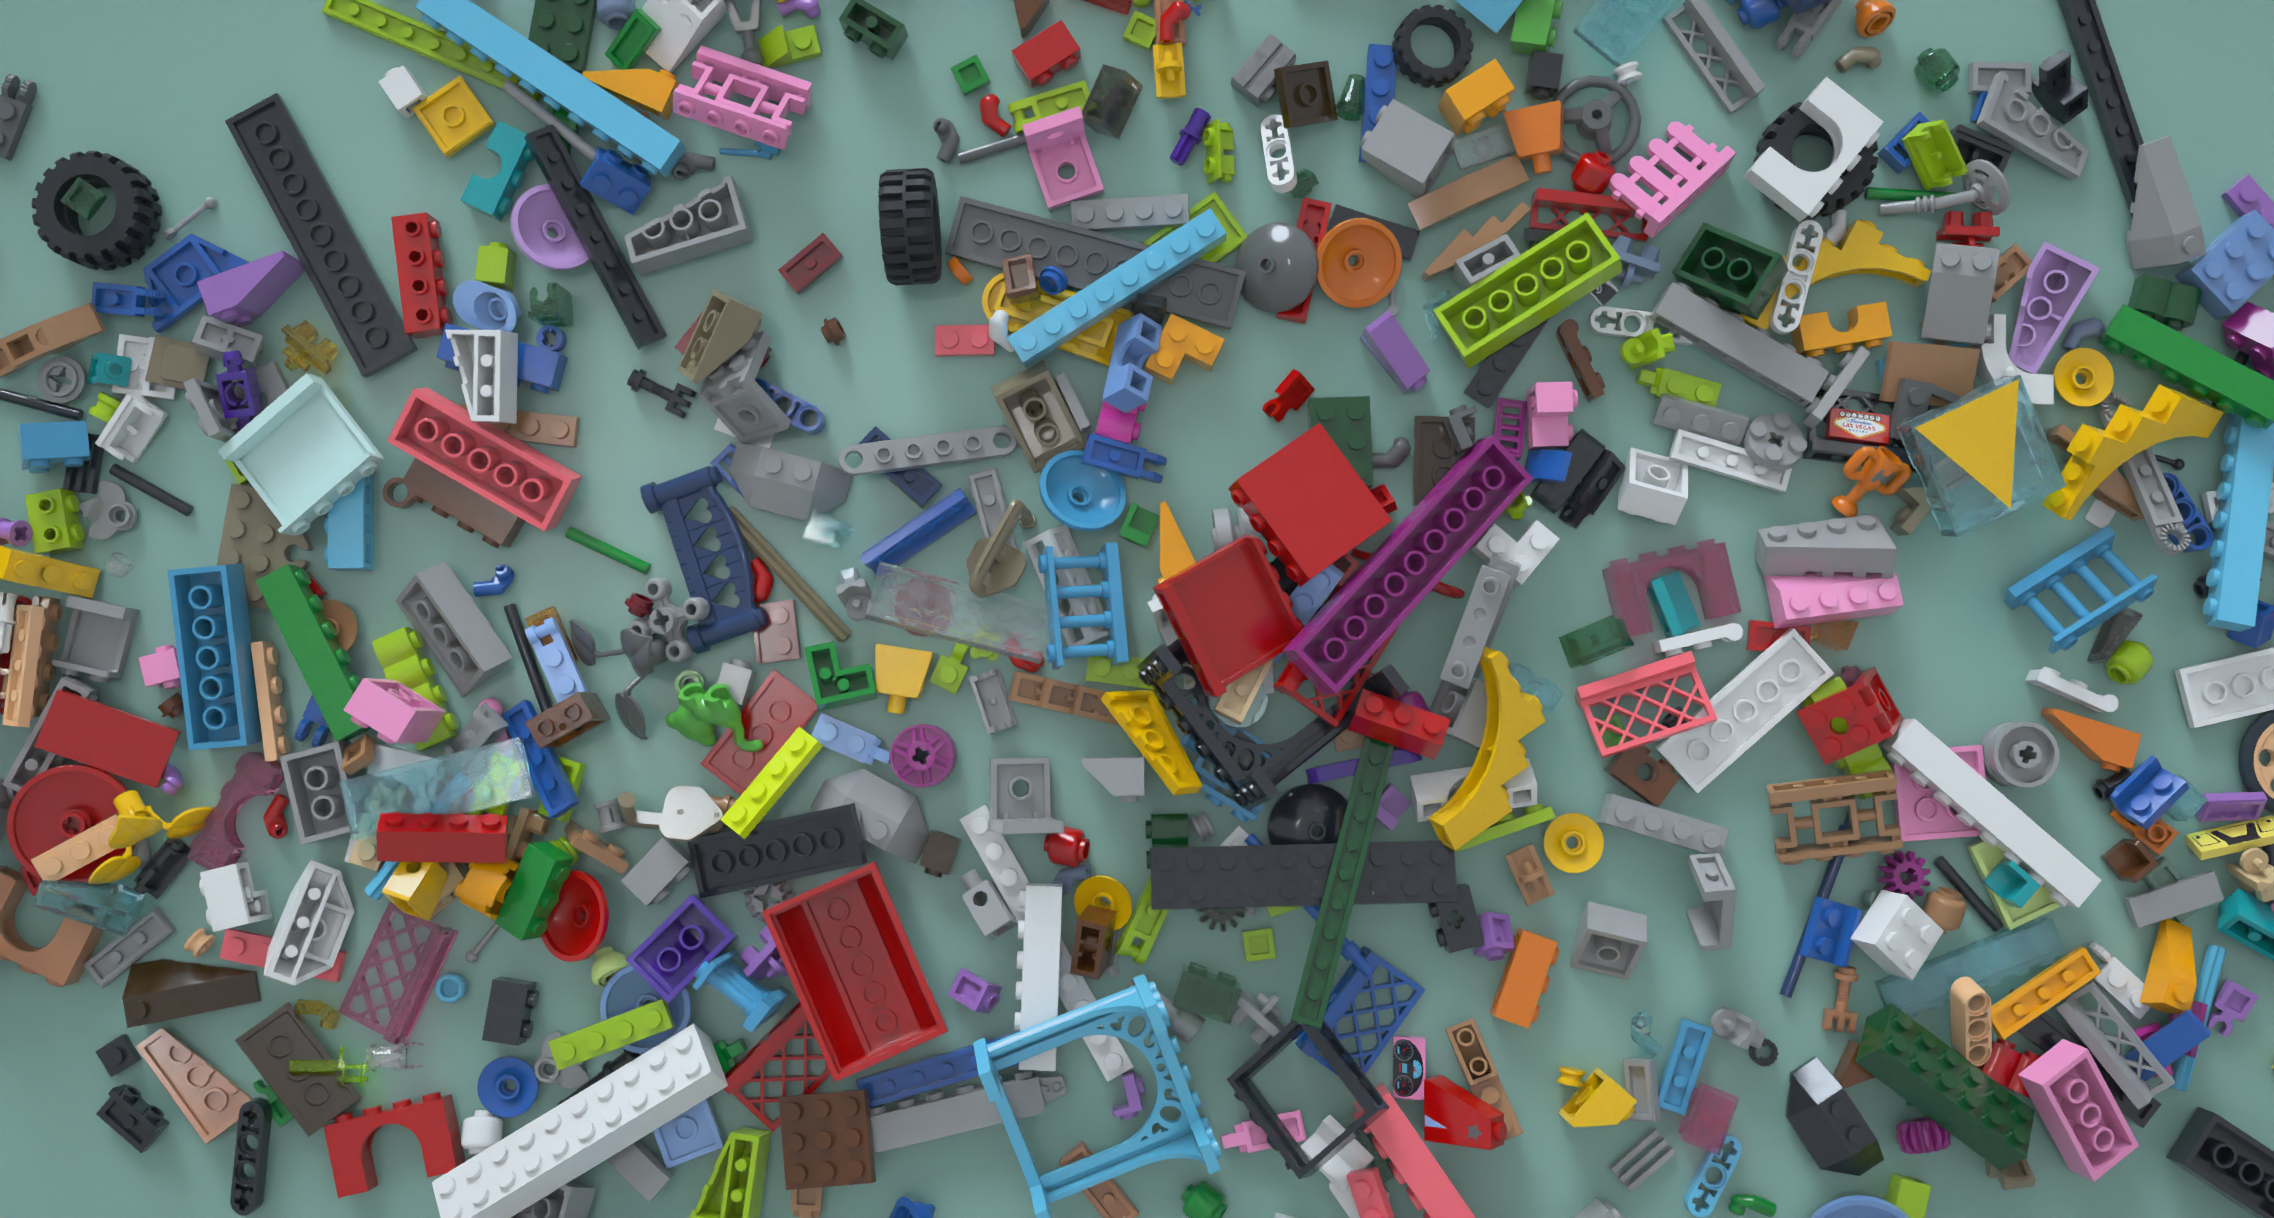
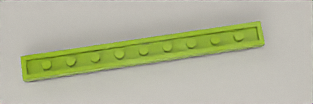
[1266,803,1555,918]

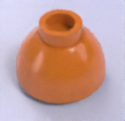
[1855,0,1896,37]

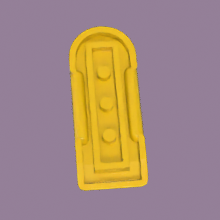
[982,272,1132,366]

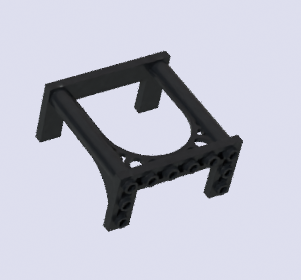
[1137,557,1409,810]

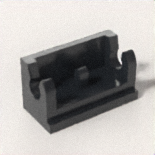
[1950,124,2014,177]

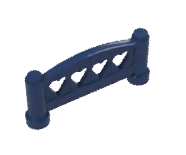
[640,466,768,654]

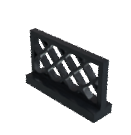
[1803,386,1932,474]

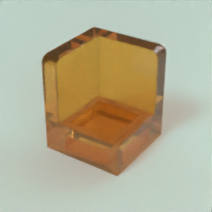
[1810,620,1859,652]

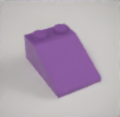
[197,251,305,327]

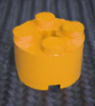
[455,858,520,920]

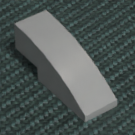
[606,1139,675,1202]

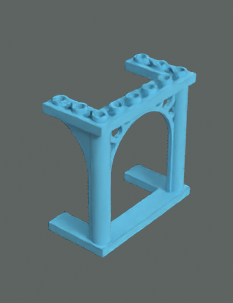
[973,974,1223,1218]

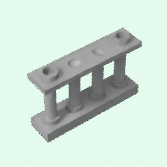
[1440,554,1521,689]

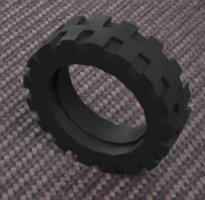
[1392,5,1474,88]

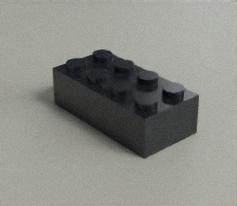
[2166,1107,2274,1218]

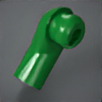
[1728,1194,1777,1217]

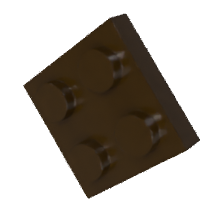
[1274,60,1338,129]

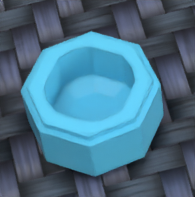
[435,973,468,1003]

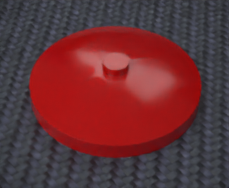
[6,764,136,886]

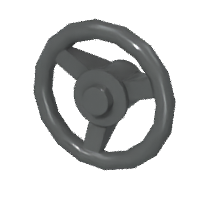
[1552,75,1641,164]

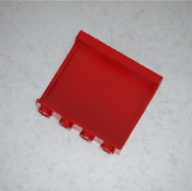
[1228,423,1392,587]
[1153,535,1304,698]

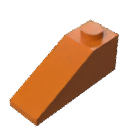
[2041,708,2142,773]

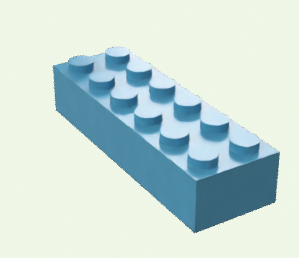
[167,563,262,750]

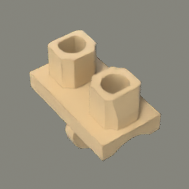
[2226,847,2274,902]

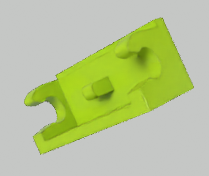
[1902,120,1968,190]

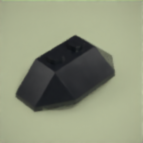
[1785,1057,1884,1176]

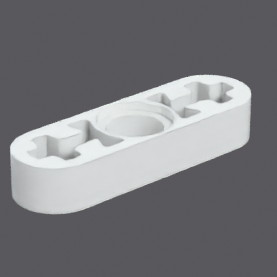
[1261,114,1297,193]

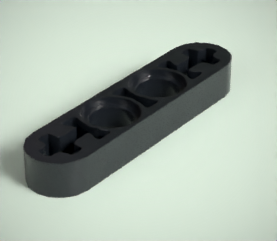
[230,1097,272,1216]

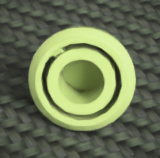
[591,947,630,987]

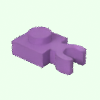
[2206,979,2259,1037]

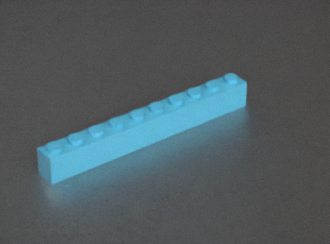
[415,0,686,178]

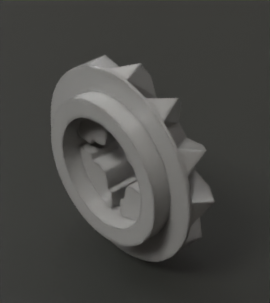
[37,356,87,404]
[744,881,793,922]

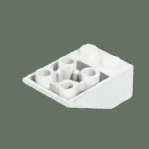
[642,0,728,73]

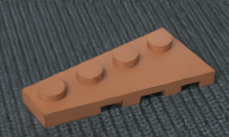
[135,1027,255,1144]

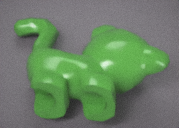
[665,682,763,752]

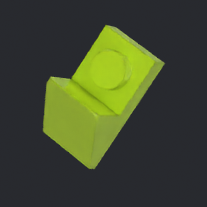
[758,24,822,69]

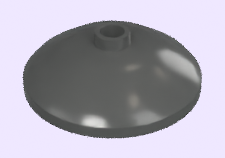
[1235,222,1319,313]

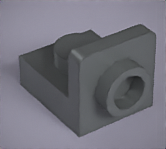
[1443,404,1477,454]

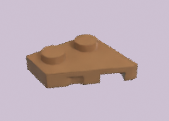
[564,819,630,874]

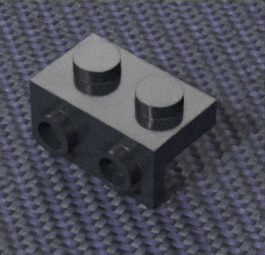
[96,1084,170,1153]

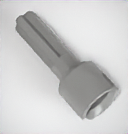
[1127,975,1206,1044]

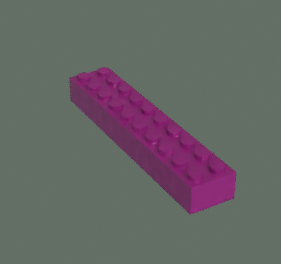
[1282,435,1533,694]

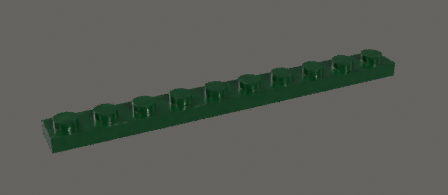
[1290,736,1394,1030]

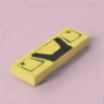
[2185,815,2274,860]

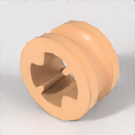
[184,928,215,958]

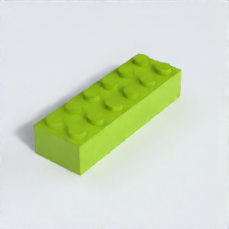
[1433,212,1622,369]

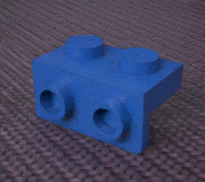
[580,147,652,215]

